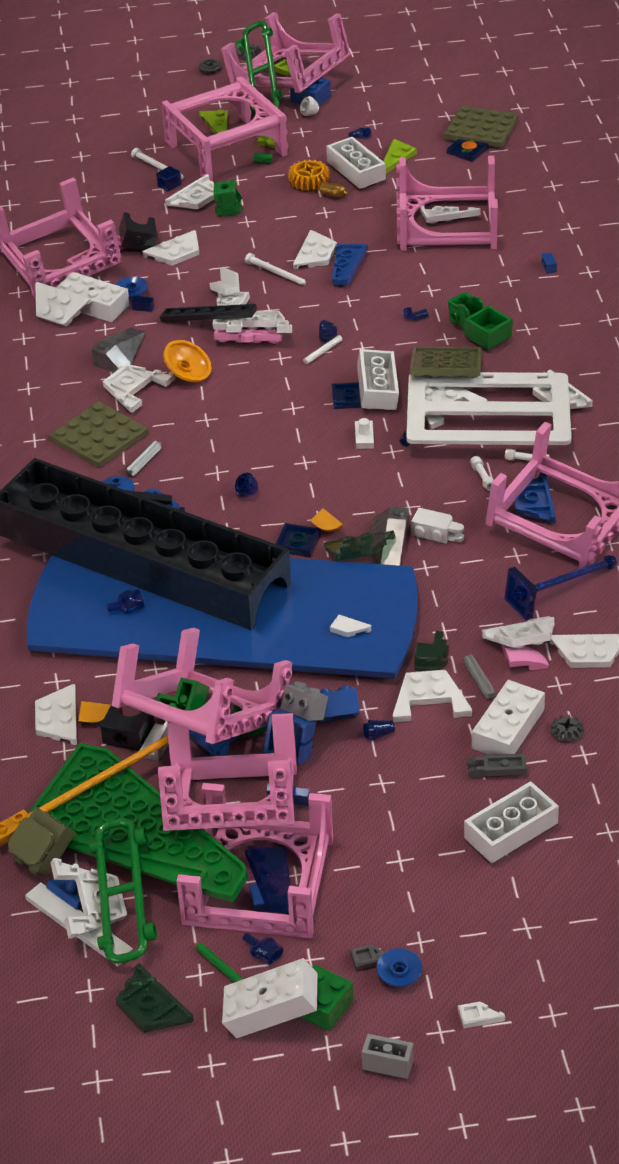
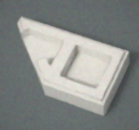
[330,615,372,638]
[458,1002,505,1029]

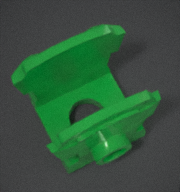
[213,179,243,216]
[448,292,484,330]

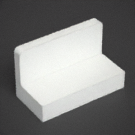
[209,268,240,295]
[140,721,168,762]

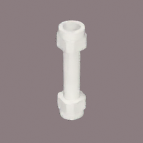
[505,449,550,461]
[470,456,494,491]

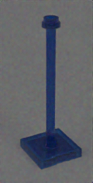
[504,555,617,621]

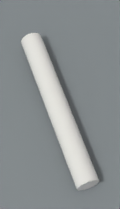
[303,335,342,365]

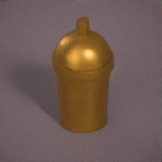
[320,182,349,199]

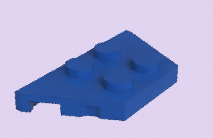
[514,472,556,523]

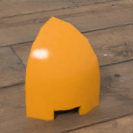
[310,508,344,532]
[78,701,111,722]

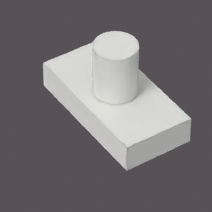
[355,418,374,449]

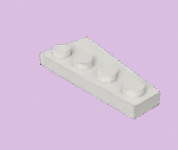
[213,292,250,330]

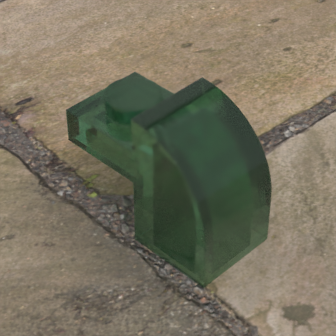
[414,631,449,671]

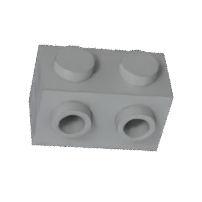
[281,682,328,721]
[362,1034,414,1079]

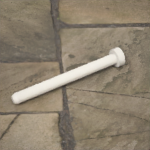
[131,148,184,180]
[245,253,306,285]

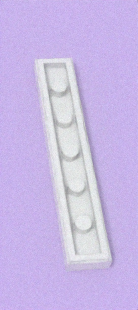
[25,883,133,967]

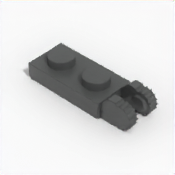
[467,754,527,778]

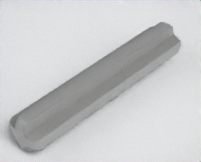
[126,441,161,477]
[463,655,496,700]

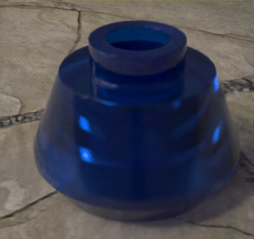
[319,320,337,343]
[235,472,258,496]

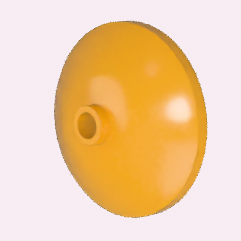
[163,340,212,382]

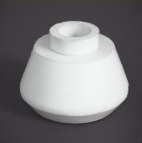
[300,96,319,116]

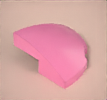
[502,644,549,671]

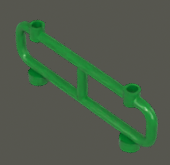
[236,21,283,117]
[89,818,158,964]

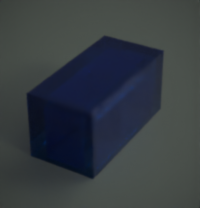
[131,296,155,312]

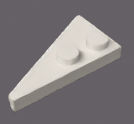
[419,205,481,224]

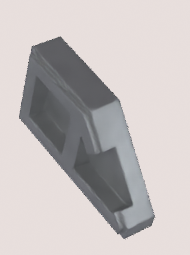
[350,944,385,971]

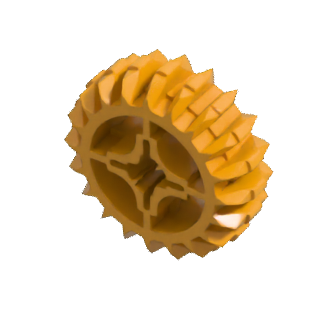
[288,159,330,191]

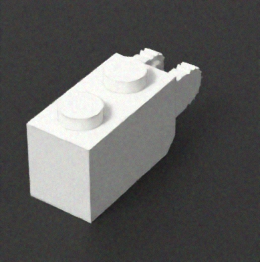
[411,508,464,544]

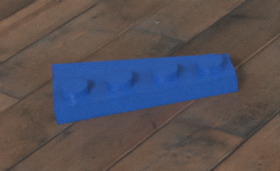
[332,244,368,286]

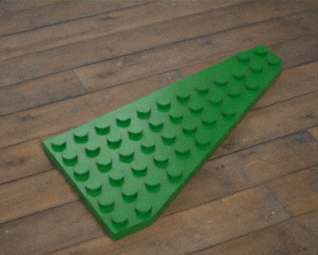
[28,743,248,902]

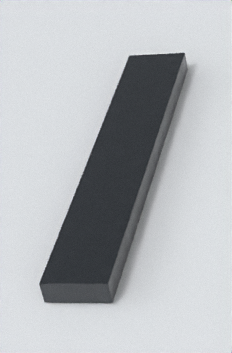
[160,304,257,322]

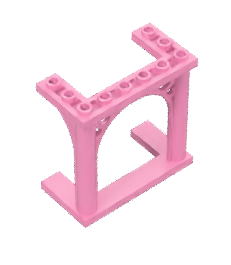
[221,12,351,93]
[162,76,288,181]
[396,156,498,251]
[0,177,122,298]
[485,422,619,570]
[112,627,293,744]
[158,713,297,831]
[177,783,333,939]

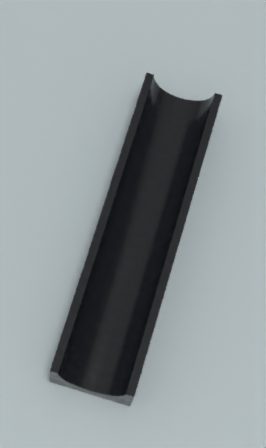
[0,458,291,630]

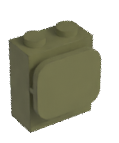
[8,807,76,876]

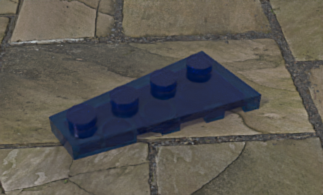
[245,846,290,915]

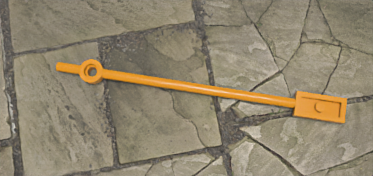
[0,735,169,846]

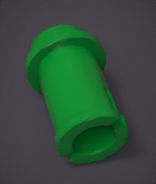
[253,151,272,164]

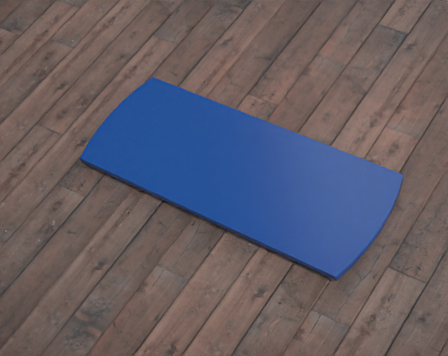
[27,555,418,679]

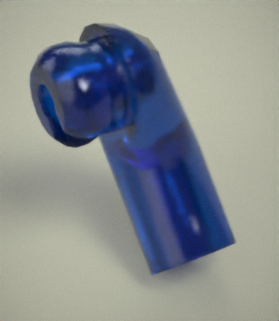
[348,127,371,138]
[403,307,428,320]

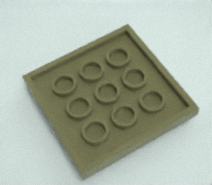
[444,106,519,148]
[410,347,482,378]
[49,401,149,468]

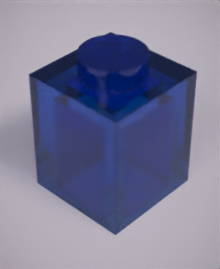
[156,166,181,192]

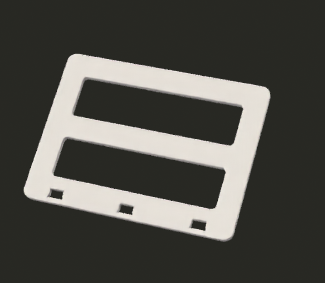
[407,372,571,445]

